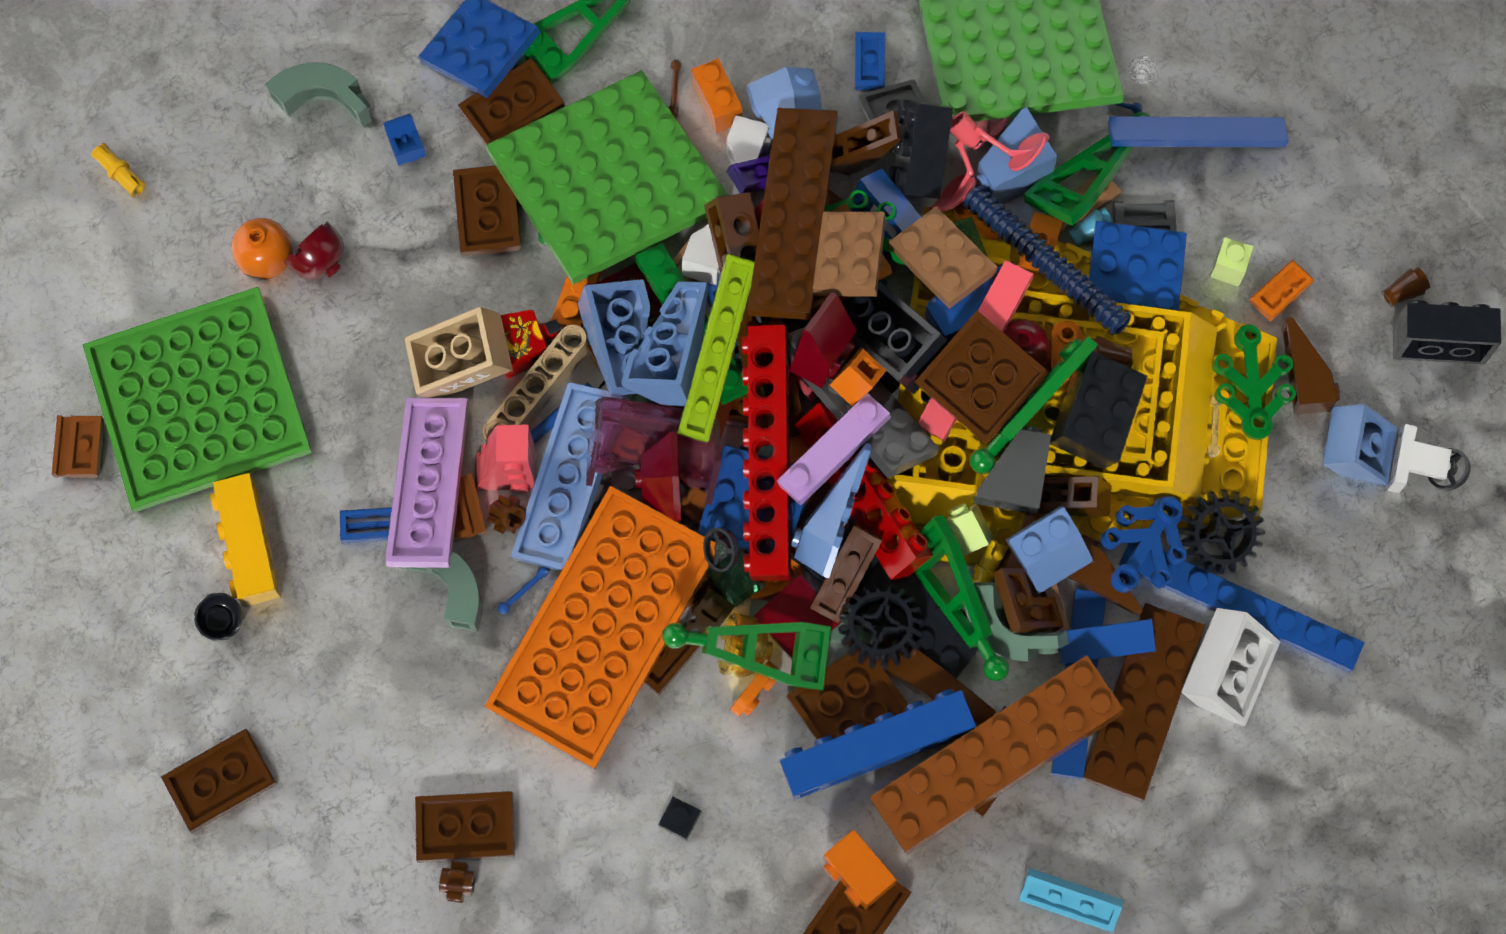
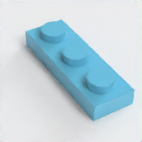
[1019,868,1124,932]

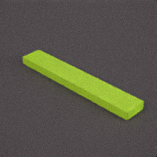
[677,254,754,443]

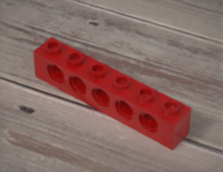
[795,402,934,580]

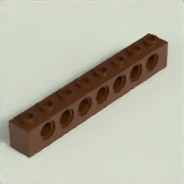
[704,192,805,437]

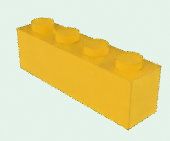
[210,473,281,607]

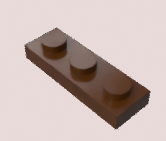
[810,524,883,623]

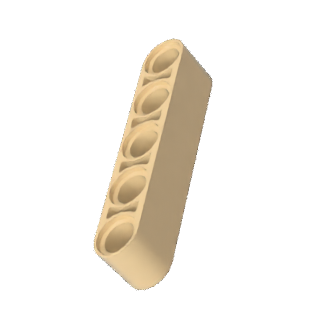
[483,325,588,444]

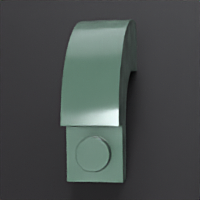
[265,62,372,127]
[398,550,482,632]
[964,582,1068,662]

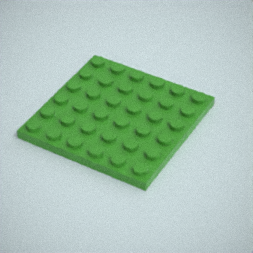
[918,0,1124,122]
[486,70,728,285]
[82,287,312,513]

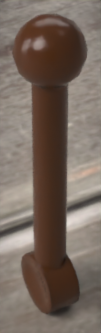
[668,60,682,118]

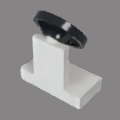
[1387,424,1471,493]

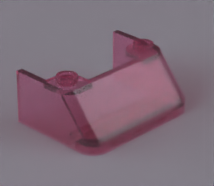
[586,397,721,505]

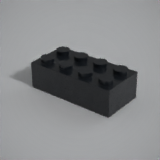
[841,281,949,395]

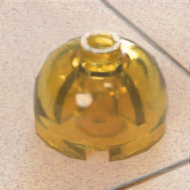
[718,613,773,677]

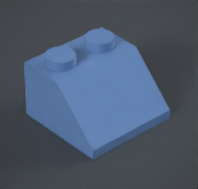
[1323,404,1398,485]
[1005,506,1093,594]

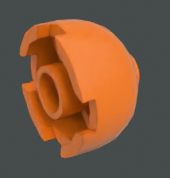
[231,218,294,280]

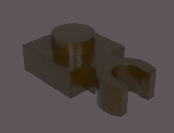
[683,585,736,633]

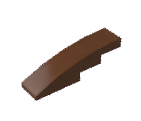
[877,637,997,727]

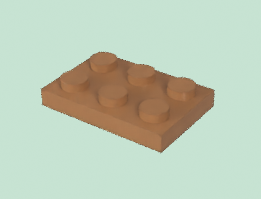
[889,207,997,309]
[813,212,886,296]

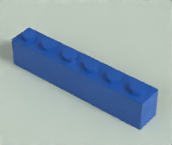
[780,689,976,801]

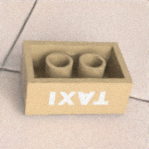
[404,307,513,398]

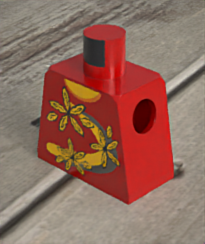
[501,310,561,380]

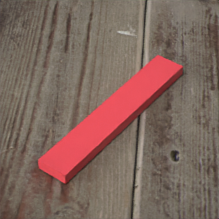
[917,260,1034,441]

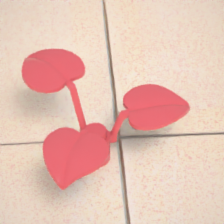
[928,111,1050,212]

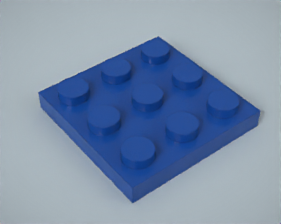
[418,0,541,98]
[1088,221,1187,311]
[697,445,807,554]

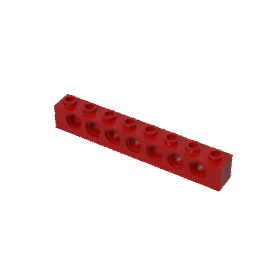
[742,325,791,581]

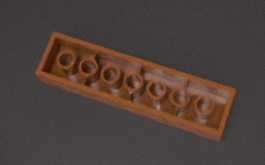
[869,655,1124,855]

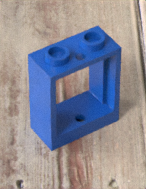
[851,169,921,265]

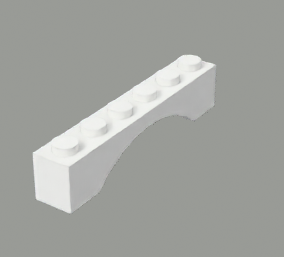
[682,115,773,285]

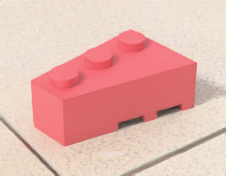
[475,425,537,494]

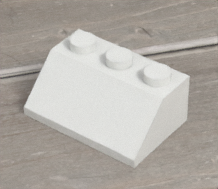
[1181,608,1280,726]

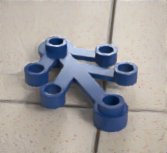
[1100,497,1187,593]

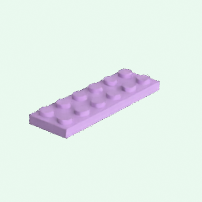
[385,398,469,568]

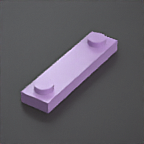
[777,393,891,505]

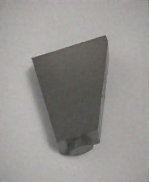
[973,427,1051,515]

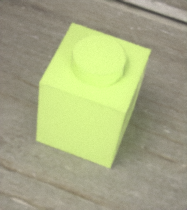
[1210,237,1254,287]
[946,503,993,556]

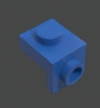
[383,114,426,166]

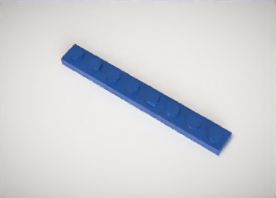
[1119,542,1365,673]

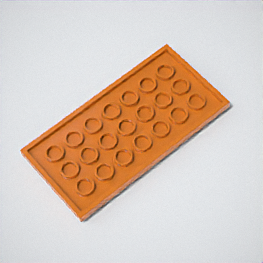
[484,486,716,769]

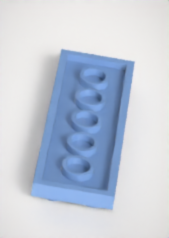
[510,382,628,571]

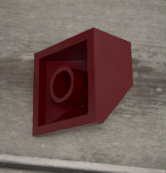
[635,432,681,522]

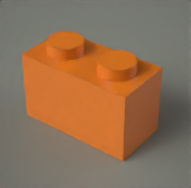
[691,58,743,134]
[823,829,897,910]

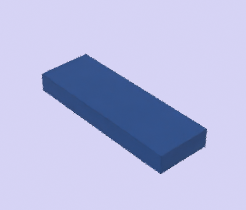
[1056,619,1156,664]

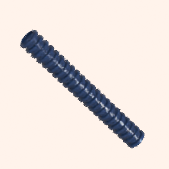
[963,186,1131,335]

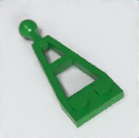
[524,0,631,85]
[1024,112,1151,226]
[970,336,1098,474]
[914,515,1009,681]
[662,622,831,690]

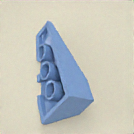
[746,67,822,139]
[578,279,650,397]
[621,282,709,406]
[791,442,872,578]

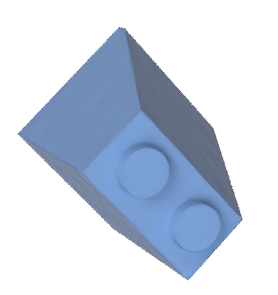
[974,107,1057,205]

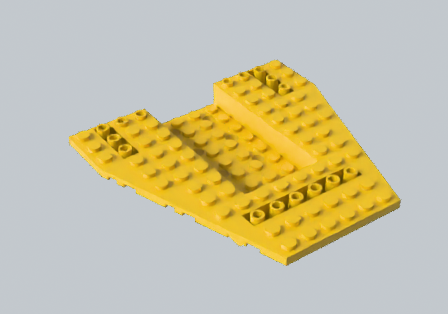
[882,206,1277,566]

